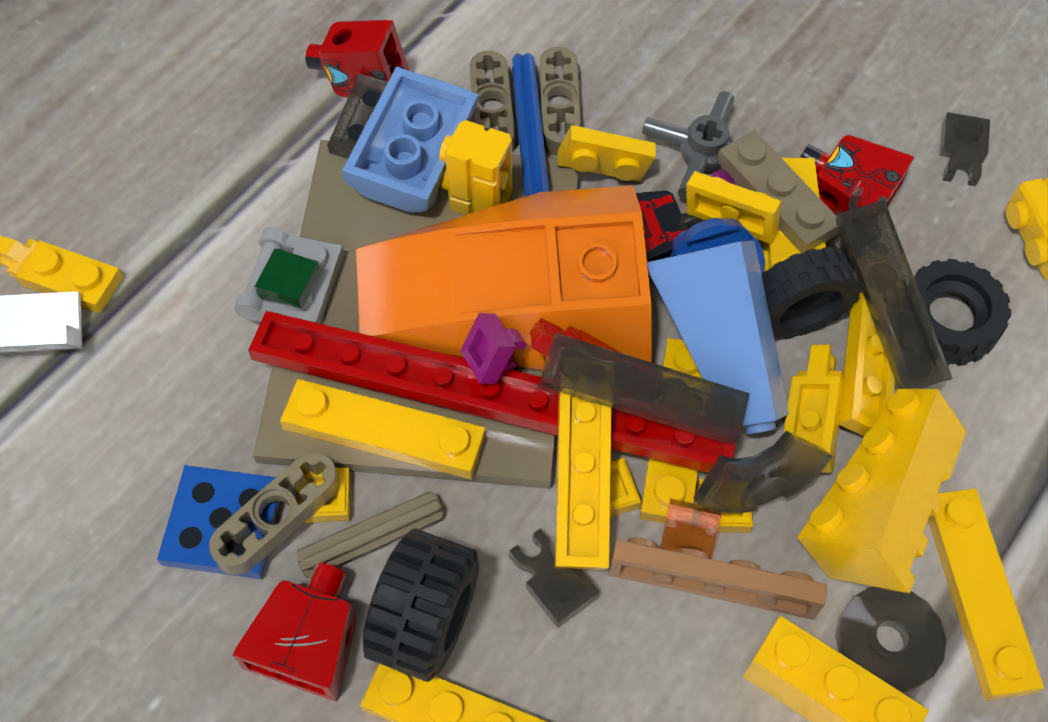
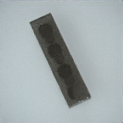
[835,200,953,389]
[539,333,750,445]

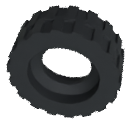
[761,247,862,339]
[899,259,1011,366]

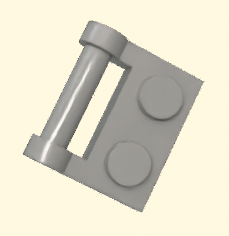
[234,227,345,324]

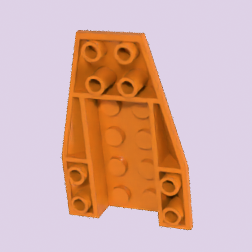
[356,186,652,374]

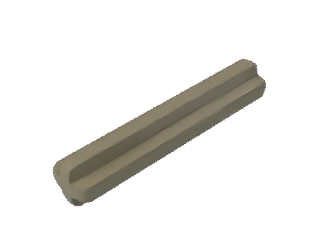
[296,492,443,578]

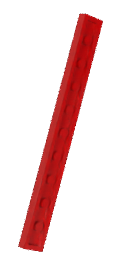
[248,311,740,477]

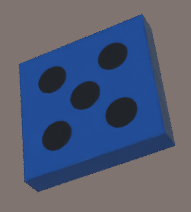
[157,465,281,579]

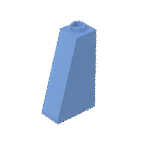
[647,241,789,434]

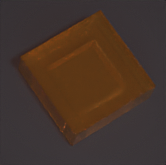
[660,498,721,559]

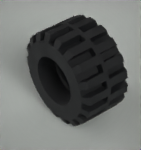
[363,528,479,682]

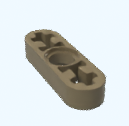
[539,47,581,156]
[470,51,515,152]
[209,452,339,575]

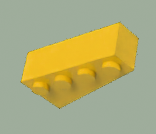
[797,389,967,593]

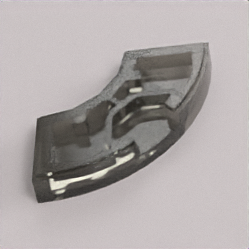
[693,430,833,513]

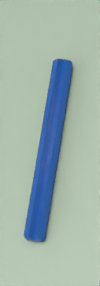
[512,53,549,197]

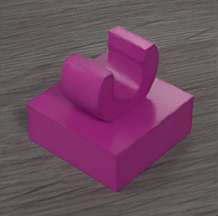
[460,313,527,384]

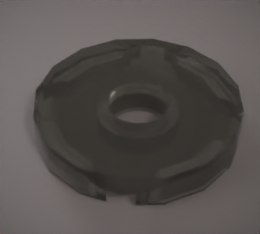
[835,586,947,693]

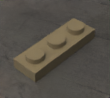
[717,130,843,253]

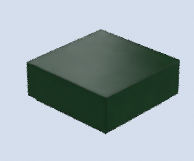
[254,248,321,309]

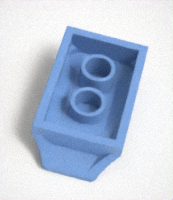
[342,66,479,213]

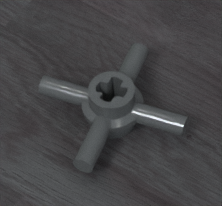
[642,91,734,200]

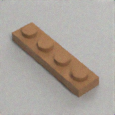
[609,538,827,620]

